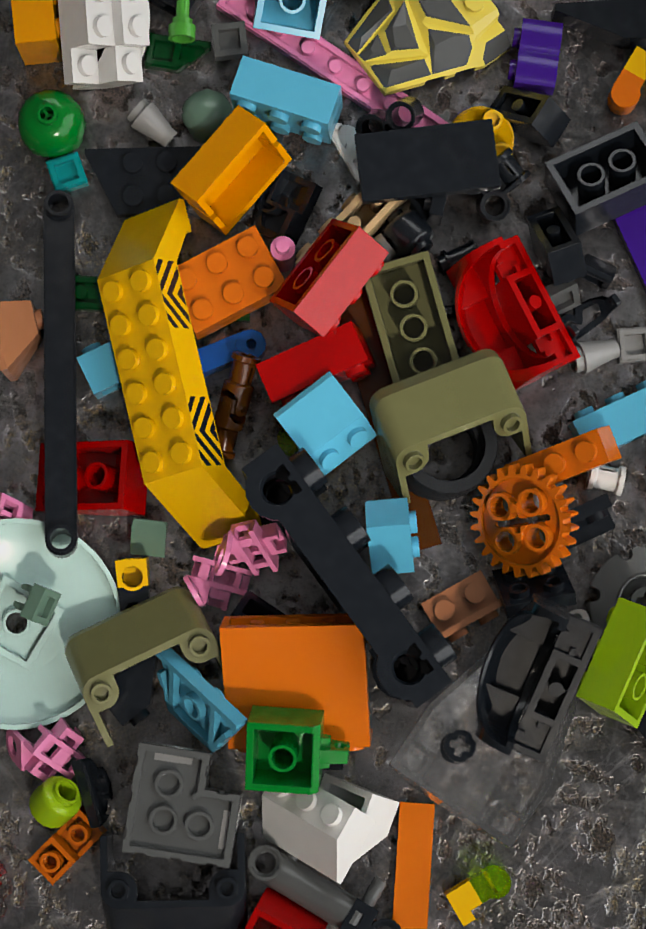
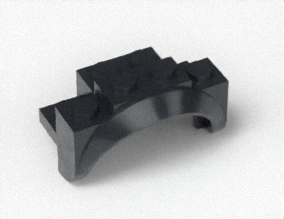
[475,593,603,763]

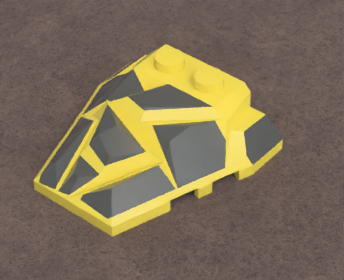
[344,0,511,96]

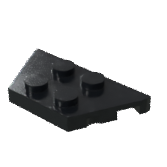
[85,146,201,218]

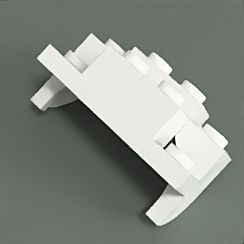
[58,0,150,90]

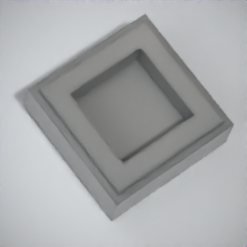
[615,327,646,364]

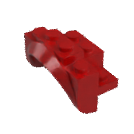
[446,234,581,390]

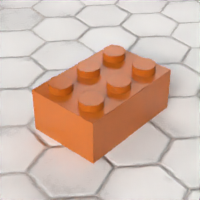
[178,225,285,341]

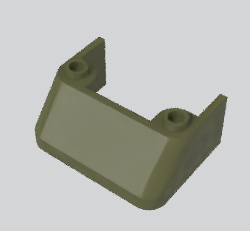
[369,349,532,504]
[65,586,223,748]

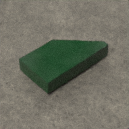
[144,33,212,74]

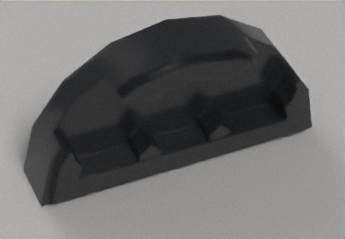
[71,758,113,828]

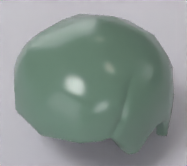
[181,88,233,143]

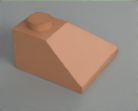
[0,300,44,382]

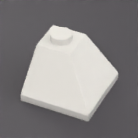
[320,773,400,862]

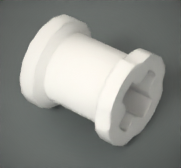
[585,465,626,496]

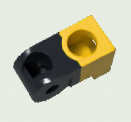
[115,557,151,612]

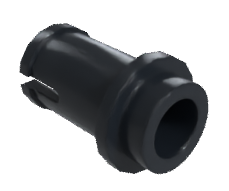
[435,240,478,276]

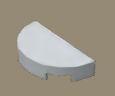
[332,123,360,186]

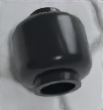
[383,209,434,258]

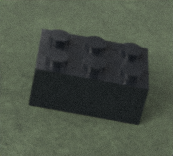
[545,121,646,236]

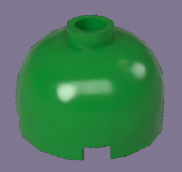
[18,89,86,159]

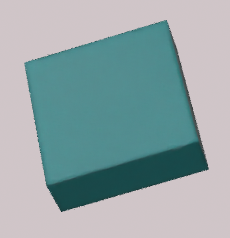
[46,151,89,193]

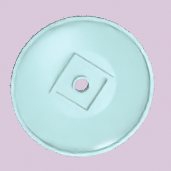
[0,518,120,730]

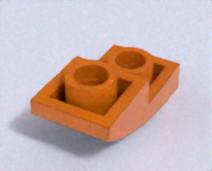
[28,806,108,885]

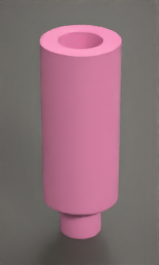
[270,236,295,272]

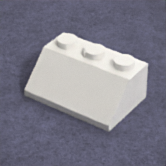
[262,787,376,885]

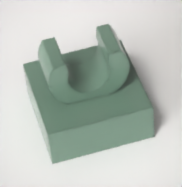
[13,583,62,626]

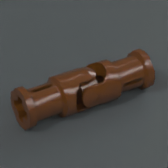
[214,351,261,459]

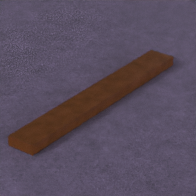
[339,286,442,551]

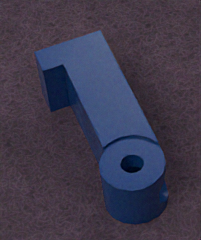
[198,329,266,378]

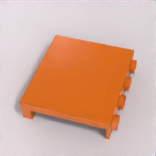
[219,613,373,753]

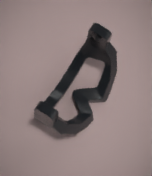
[561,294,621,342]

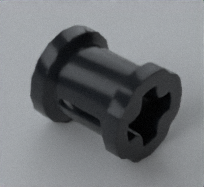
[440,730,476,764]

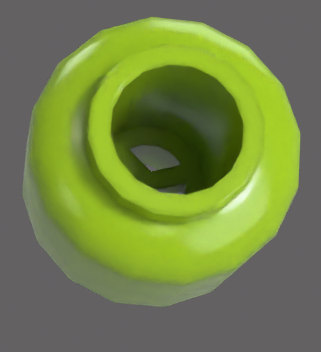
[29,776,82,829]

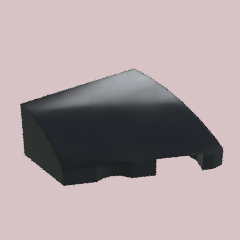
[255,169,323,247]

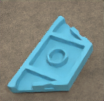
[156,648,248,753]

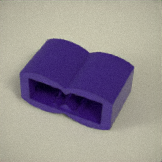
[507,18,563,96]

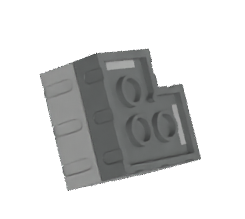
[121,741,243,868]

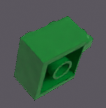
[245,705,350,795]

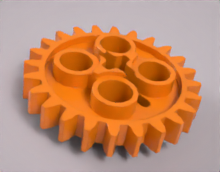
[470,463,579,578]

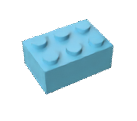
[229,55,343,145]

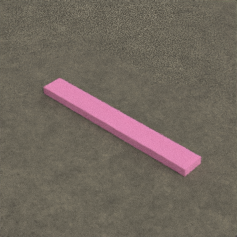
[216,0,449,128]

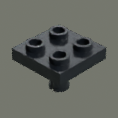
[492,561,577,618]

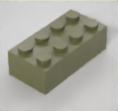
[365,251,459,384]

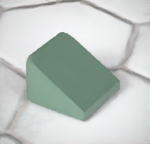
[130,518,168,558]

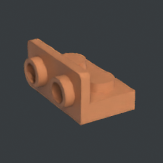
[420,570,502,643]

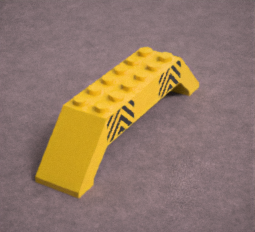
[97,198,262,549]

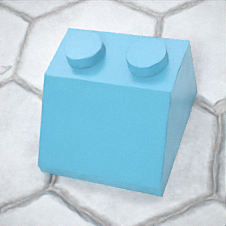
[253,0,327,40]
[273,371,377,476]

